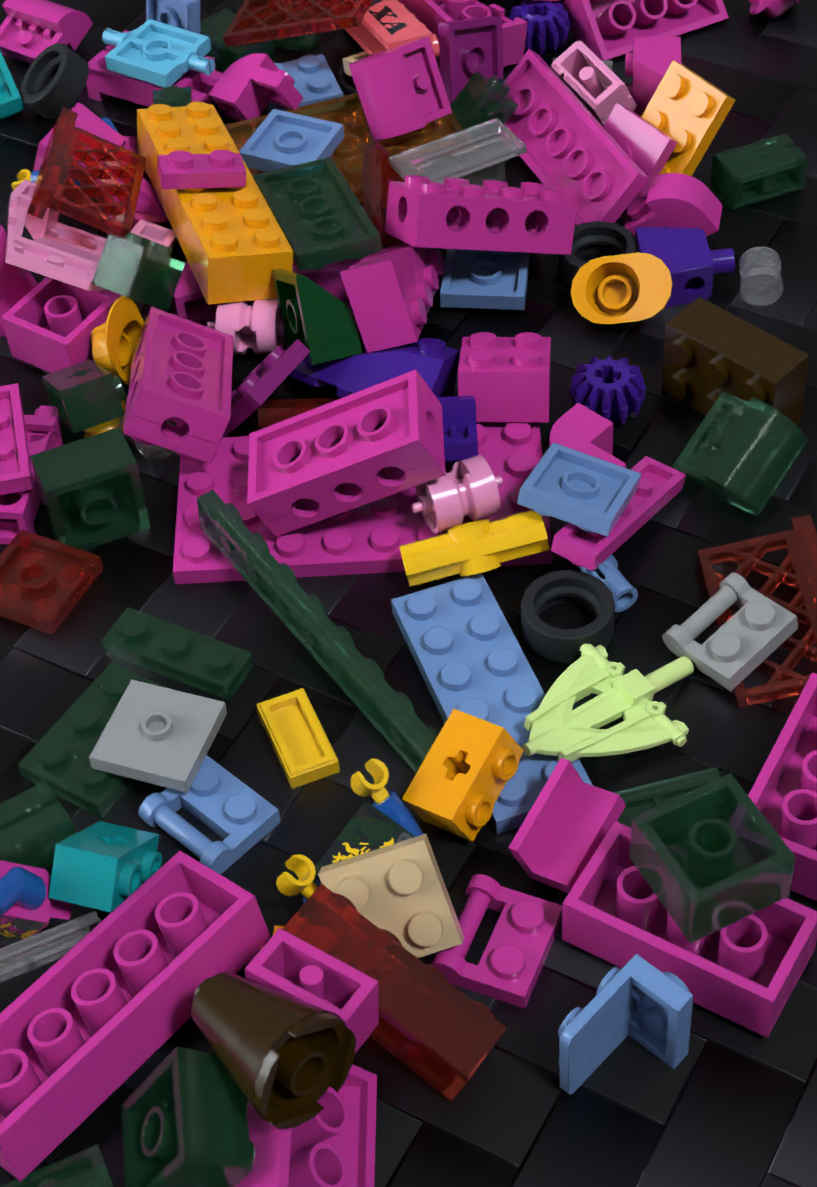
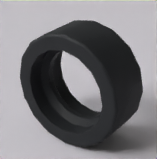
[21,43,89,119]
[559,221,638,288]
[521,570,615,664]

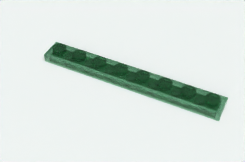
[197,490,439,773]

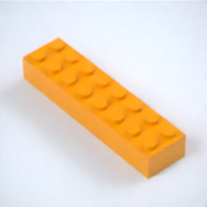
[137,102,293,305]

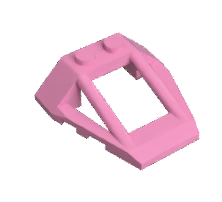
[5,180,178,291]

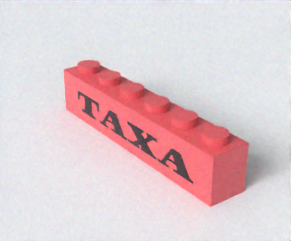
[332,0,440,58]

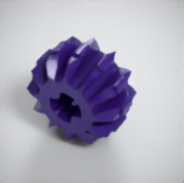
[509,0,570,56]
[569,354,646,426]

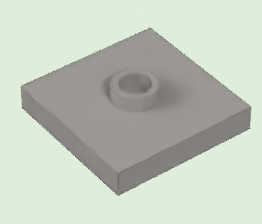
[89,679,227,793]

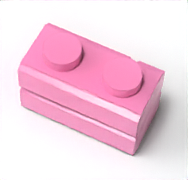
[551,40,637,126]

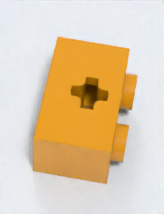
[402,709,524,842]

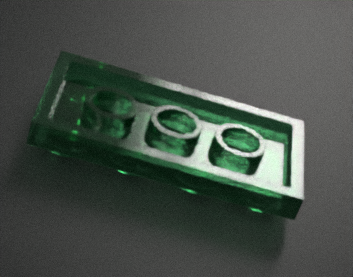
[253,157,382,271]

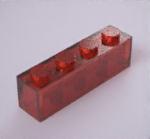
[283,884,506,1101]

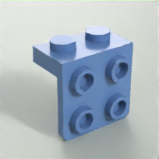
[558,954,693,1095]

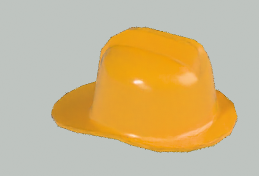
[571,253,673,325]
[90,296,145,386]

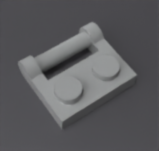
[662,572,798,691]

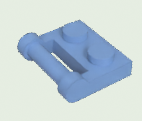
[138,755,281,874]

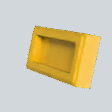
[256,688,340,789]

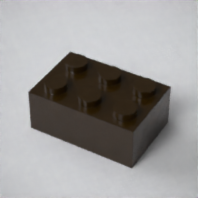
[662,297,810,451]

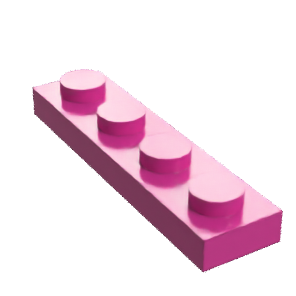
[551,456,686,571]

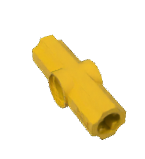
[399,510,550,586]

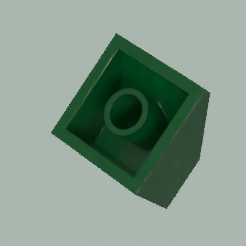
[272,269,363,365]

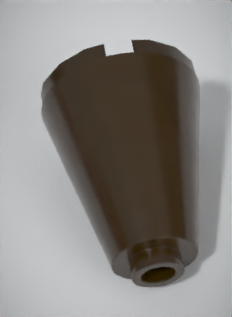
[191,972,356,1129]

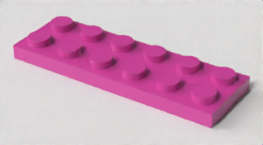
[483,49,649,225]

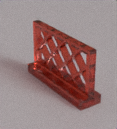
[223,0,373,47]
[27,107,147,241]
[698,514,817,708]

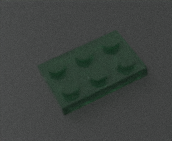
[18,662,166,819]

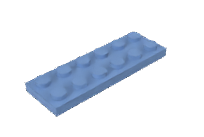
[391,573,592,834]

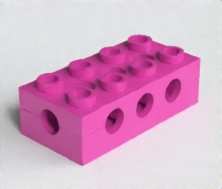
[384,175,578,255]
[123,307,233,464]
[247,369,446,537]

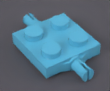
[102,19,215,88]

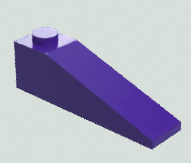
[288,338,460,398]

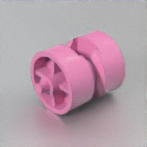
[207,299,284,355]
[412,455,503,534]

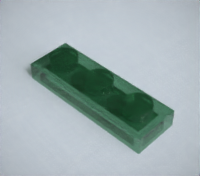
[101,607,254,700]

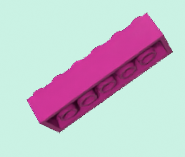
[0,851,271,1182]

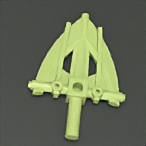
[522,644,694,762]

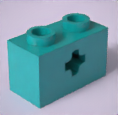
[49,821,162,912]

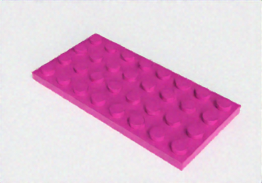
[173,422,553,584]

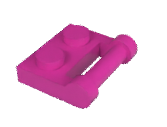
[430,874,562,1009]

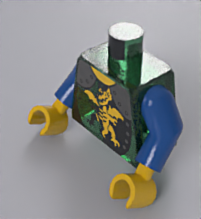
[276,759,449,930]

